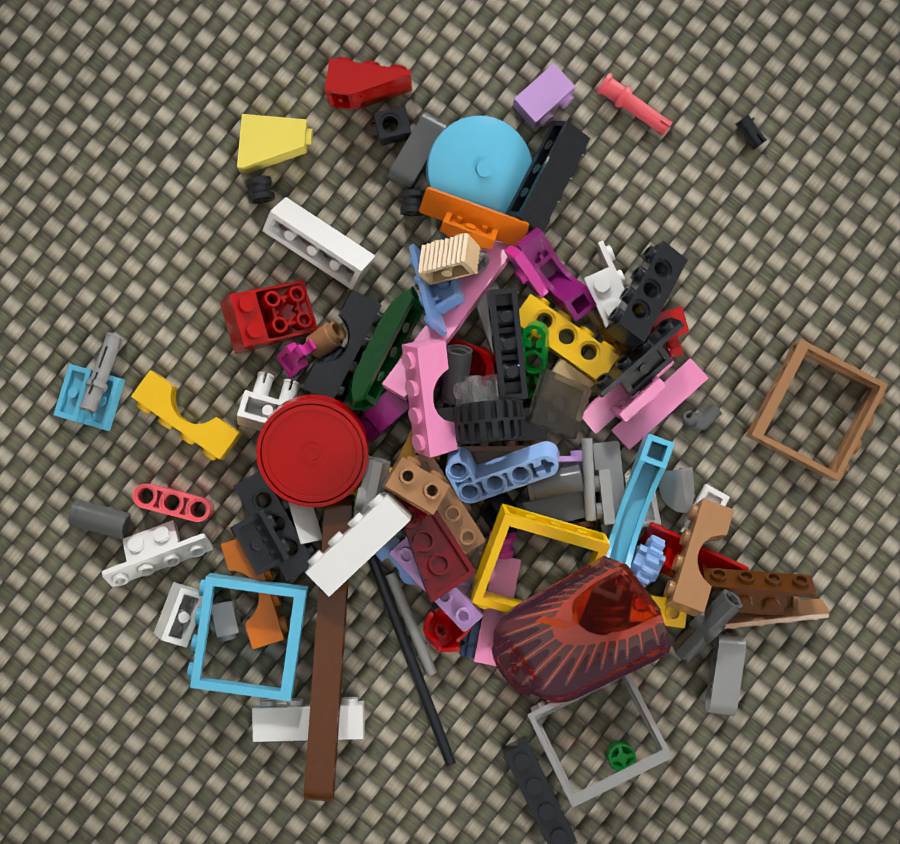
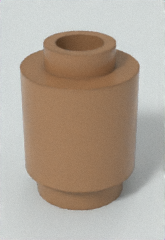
[306,321,346,359]

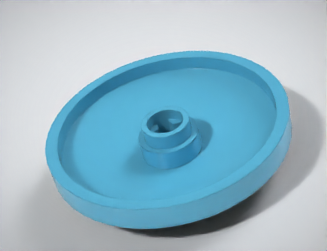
[426,116,532,214]

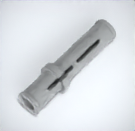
[79,332,123,414]

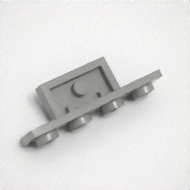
[593,441,625,538]

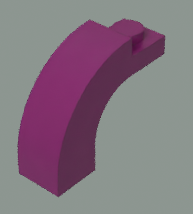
[516,228,597,321]
[359,376,442,443]

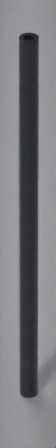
[368,554,456,766]

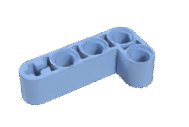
[445,441,559,504]

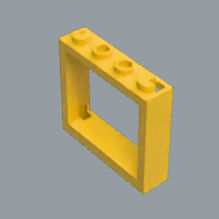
[470,504,610,629]

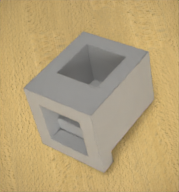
[210,598,243,642]

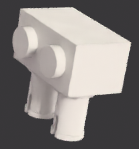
[237,371,301,431]

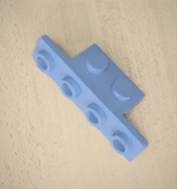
[409,243,465,336]

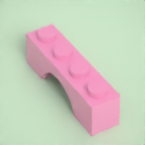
[402,338,458,458]

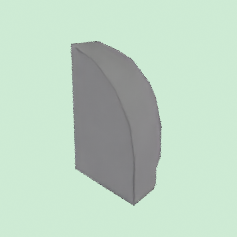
[658,467,694,513]

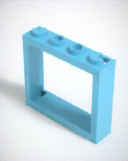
[187,573,308,701]

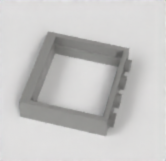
[527,669,673,808]

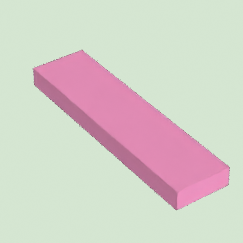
[610,358,708,450]
[474,558,521,667]

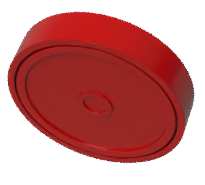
[256,394,369,507]

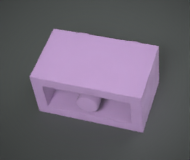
[513,63,576,129]

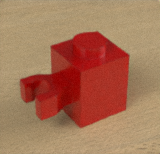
[648,306,689,358]

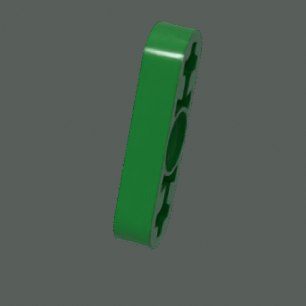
[522,321,549,399]

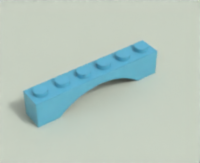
[592,434,675,601]

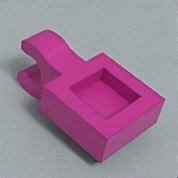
[276,339,317,379]

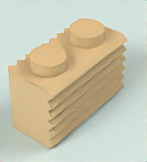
[418,233,481,285]

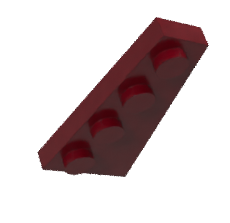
[393,494,477,604]

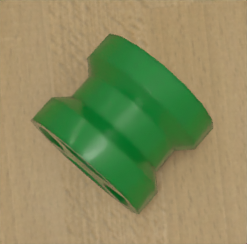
[606,740,636,771]

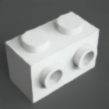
[154,582,203,648]

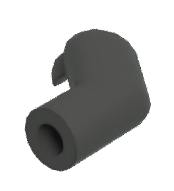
[682,404,722,430]

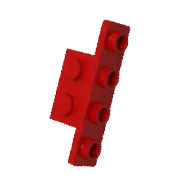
[640,522,749,592]

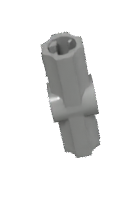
[354,457,390,515]

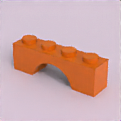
[221,539,289,650]

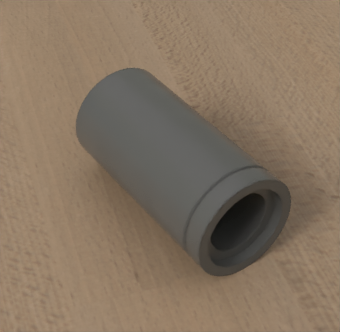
[440,344,473,405]
[526,464,584,502]
[68,499,131,539]

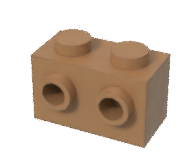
[381,456,450,515]

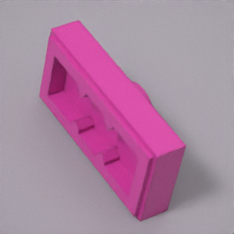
[504,245,549,298]

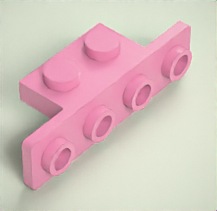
[579,349,674,433]

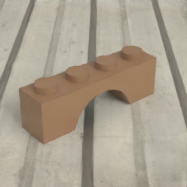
[664,498,734,617]

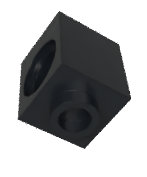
[371,106,411,146]

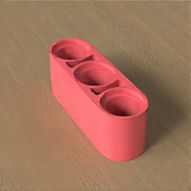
[132,484,215,522]

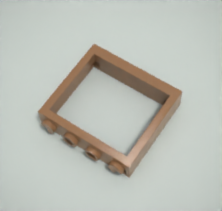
[745,339,888,481]

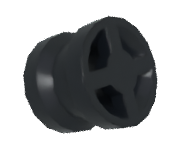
[245,176,275,204]
[400,189,425,216]

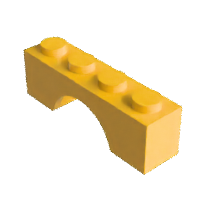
[131,370,243,461]

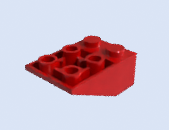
[324,56,412,110]
[220,280,318,354]

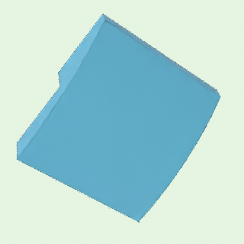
[54,364,125,431]

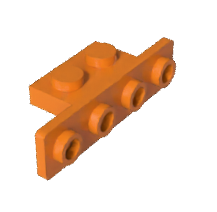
[419,187,529,250]

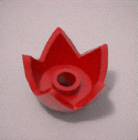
[423,607,472,652]

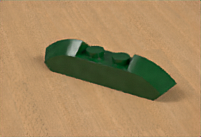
[349,286,424,410]

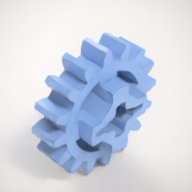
[626,535,666,594]

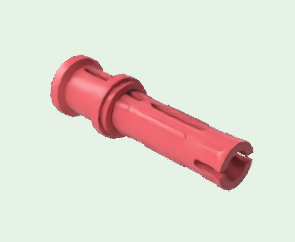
[596,73,672,136]

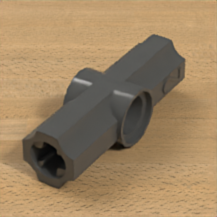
[672,589,743,662]

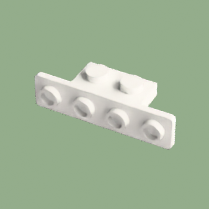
[583,241,634,328]
[102,520,213,587]

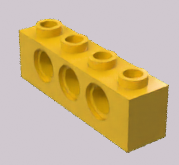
[519,294,619,383]

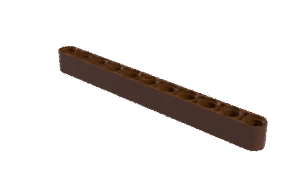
[304,496,354,802]

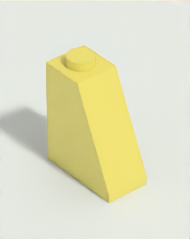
[237,114,313,174]

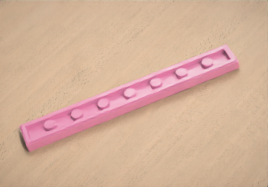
[382,230,529,401]

